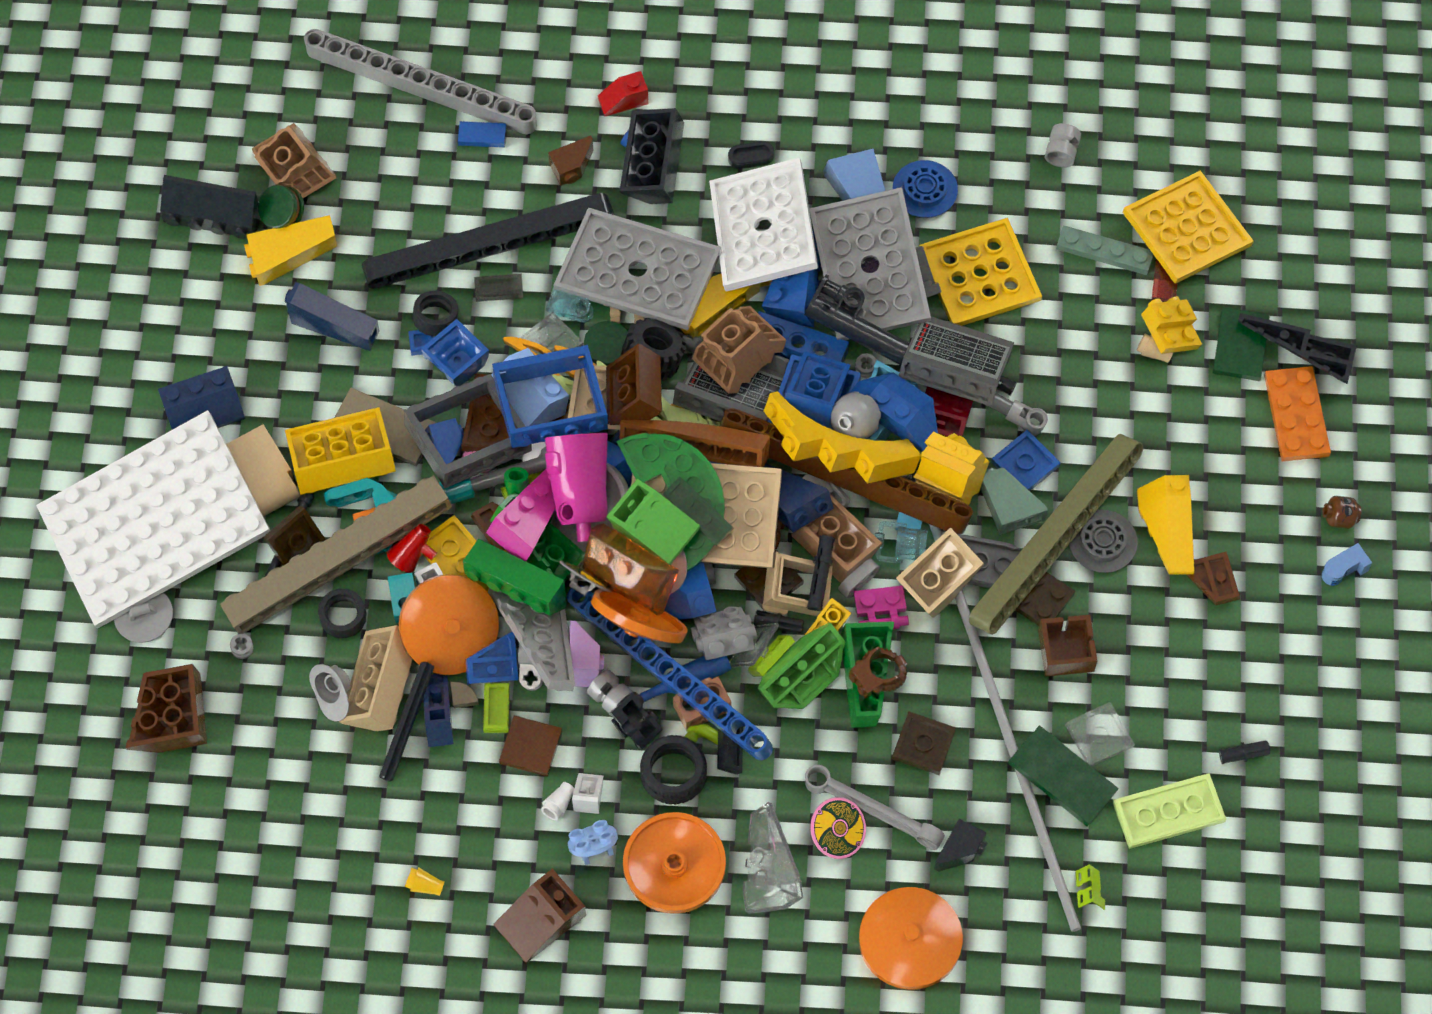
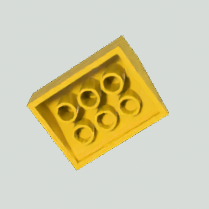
[285,407,396,495]

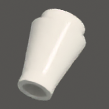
[541,782,574,821]

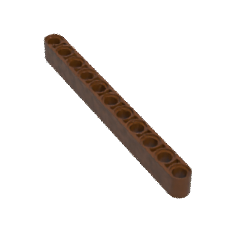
[720,408,973,534]

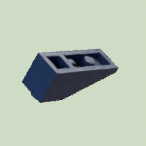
[424,674,454,747]

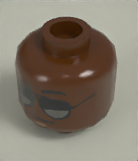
[1323,496,1362,529]

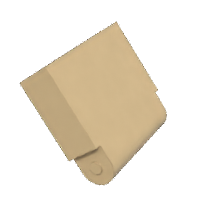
[227,424,300,517]

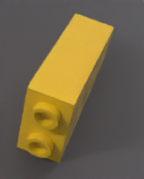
[244,215,337,286]
[680,273,760,338]

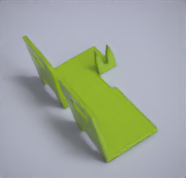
[1075,864,1105,910]

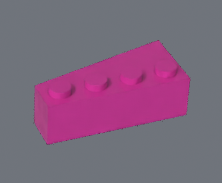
[486,469,555,561]

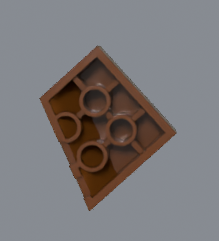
[125,664,207,753]

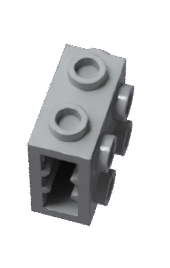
[691,607,757,660]

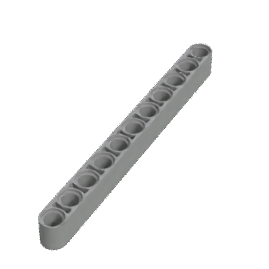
[304,29,537,134]

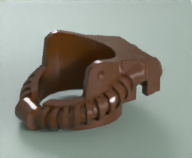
[849,647,908,698]

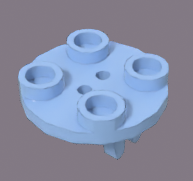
[568,820,618,865]

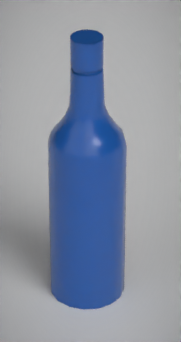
[639,656,731,702]

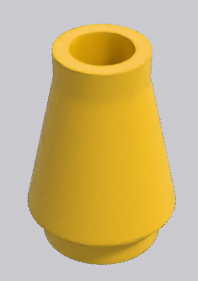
[405,867,445,896]

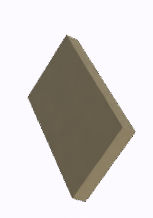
[334,388,436,466]

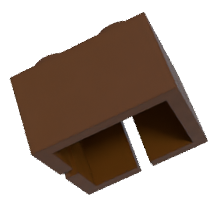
[1038,615,1097,676]

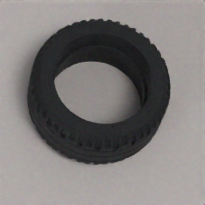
[640,735,707,805]

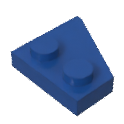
[465,632,518,684]

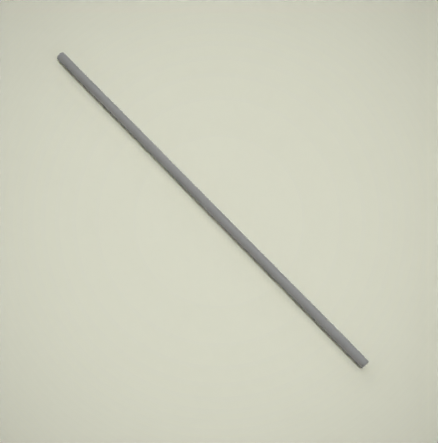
[929,524,1081,932]

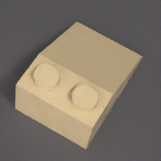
[896,528,984,618]

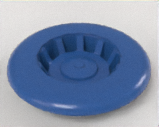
[892,160,958,218]

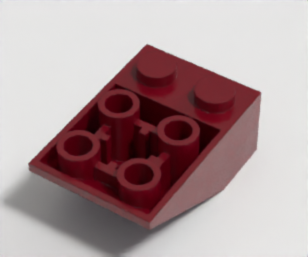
[925,386,973,437]

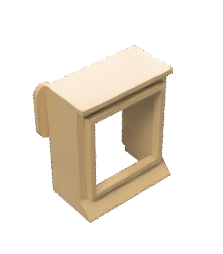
[762,551,833,616]

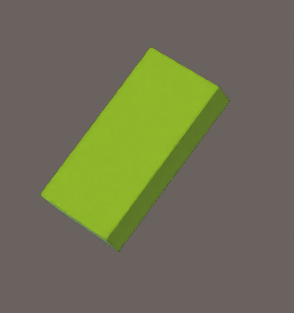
[747,635,795,677]
[483,683,510,733]

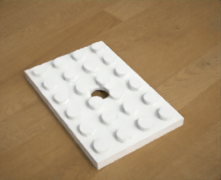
[709,157,818,291]

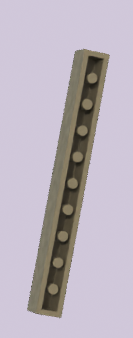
[220,475,452,634]

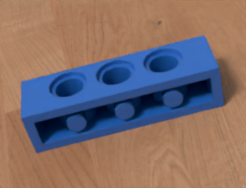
[758,311,849,363]

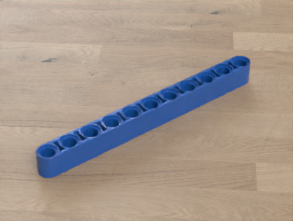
[567,585,773,760]

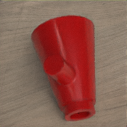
[387,524,438,573]

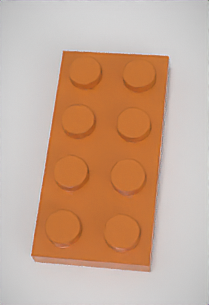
[1264,366,1331,462]

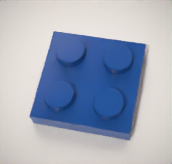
[991,430,1061,491]

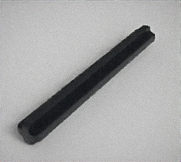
[379,662,434,782]

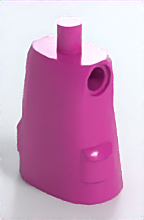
[545,433,608,542]

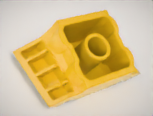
[913,432,989,505]

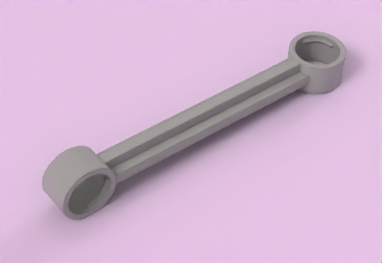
[805,765,945,850]

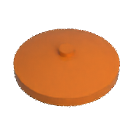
[399,574,499,675]
[591,589,688,643]
[623,812,726,914]
[859,887,963,990]

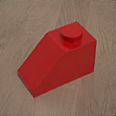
[597,71,649,117]

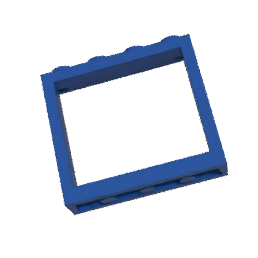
[492,345,608,448]

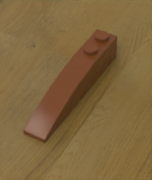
[620,420,770,467]

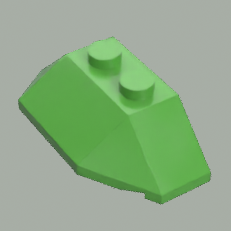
[757,623,845,709]

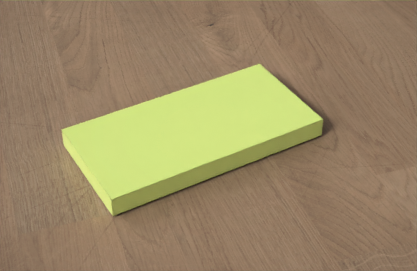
[1113,773,1226,849]

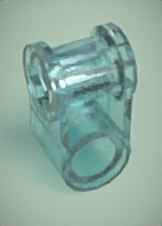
[545,288,594,323]

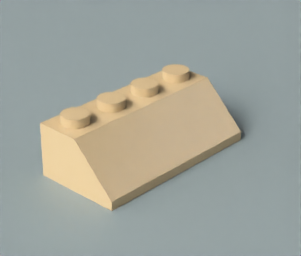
[339,625,412,731]

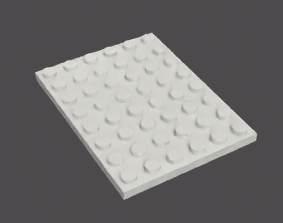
[36,410,271,629]

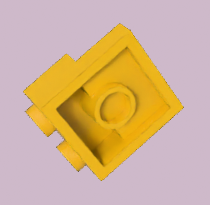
[1141,296,1202,354]

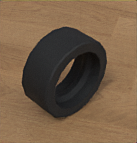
[412,290,459,336]
[318,588,367,638]

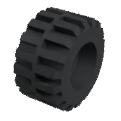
[621,318,686,381]

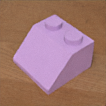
[568,621,604,687]

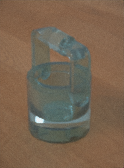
[875,521,928,563]

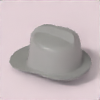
[309,664,350,722]

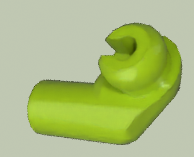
[684,724,718,745]

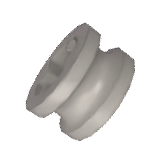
[855,353,876,378]
[230,634,254,659]

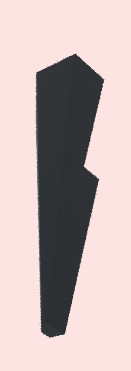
[1238,313,1357,384]

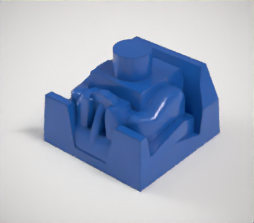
[421,319,489,386]

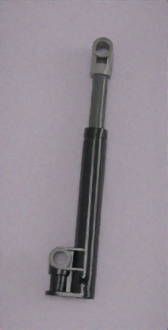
[804,274,1048,436]

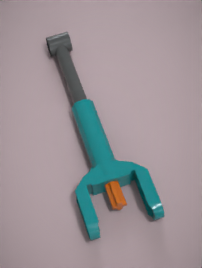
[324,446,546,555]

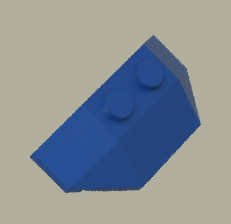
[849,372,938,452]

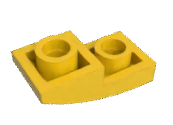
[804,598,852,636]

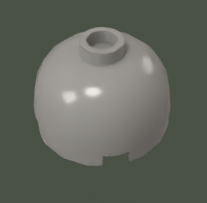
[831,392,881,439]

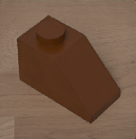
[548,135,594,186]

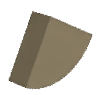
[450,682,479,708]

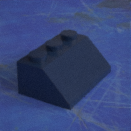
[158,366,245,430]

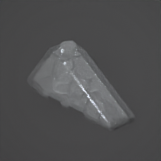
[743,802,803,914]

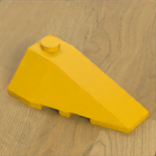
[1137,475,1194,575]

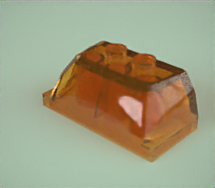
[582,523,679,615]

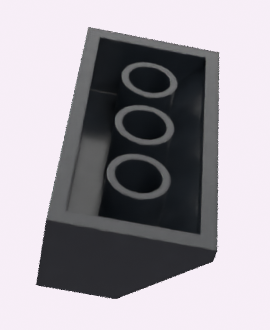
[620,108,684,204]
[160,175,261,239]

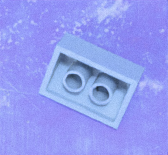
[491,348,569,427]

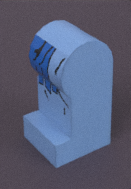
[1322,543,1372,586]

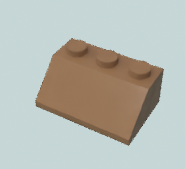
[792,494,882,583]

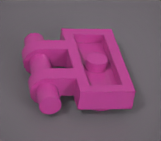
[854,585,909,630]

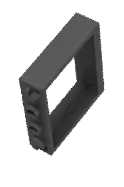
[404,374,532,488]

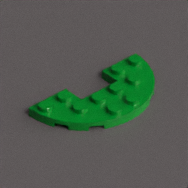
[617,433,725,572]

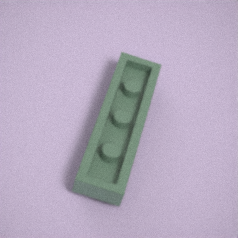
[1056,225,1153,275]

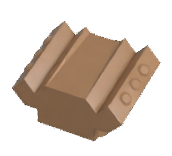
[252,123,337,198]
[692,306,786,394]

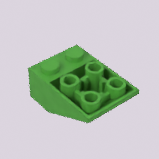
[606,479,701,565]

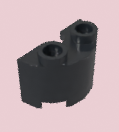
[609,692,663,750]

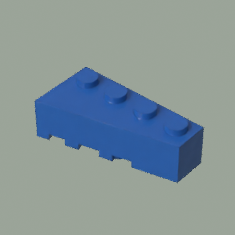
[762,229,821,327]

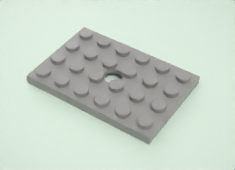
[809,187,932,340]
[554,208,721,330]

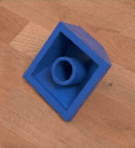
[660,562,716,619]

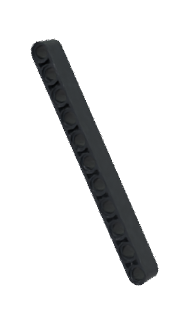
[361,193,615,288]

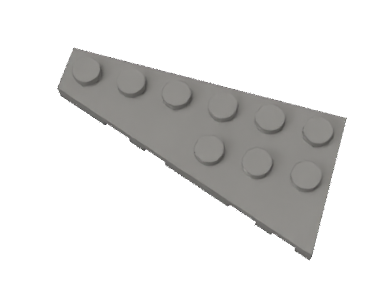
[488,588,575,691]

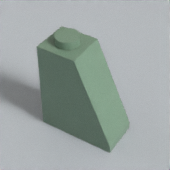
[980,467,1048,535]

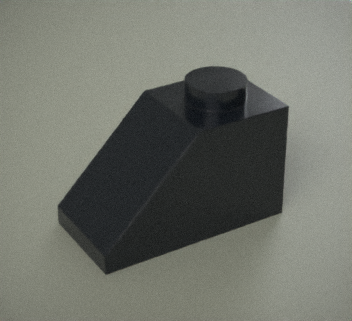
[934,819,988,872]

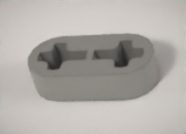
[838,558,880,599]

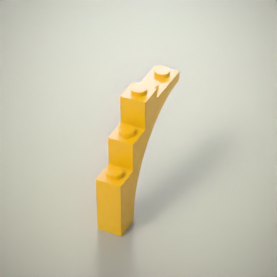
[764,391,921,484]

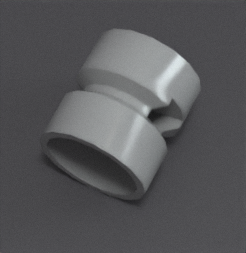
[1045,123,1081,167]
[587,669,633,713]

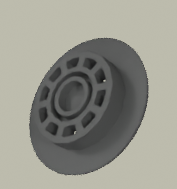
[1069,510,1137,573]

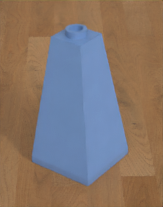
[823,149,885,201]

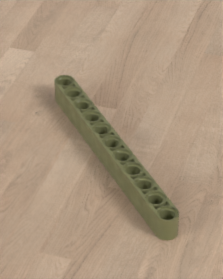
[969,434,1143,635]

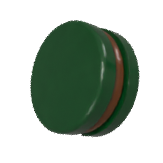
[258,185,304,229]

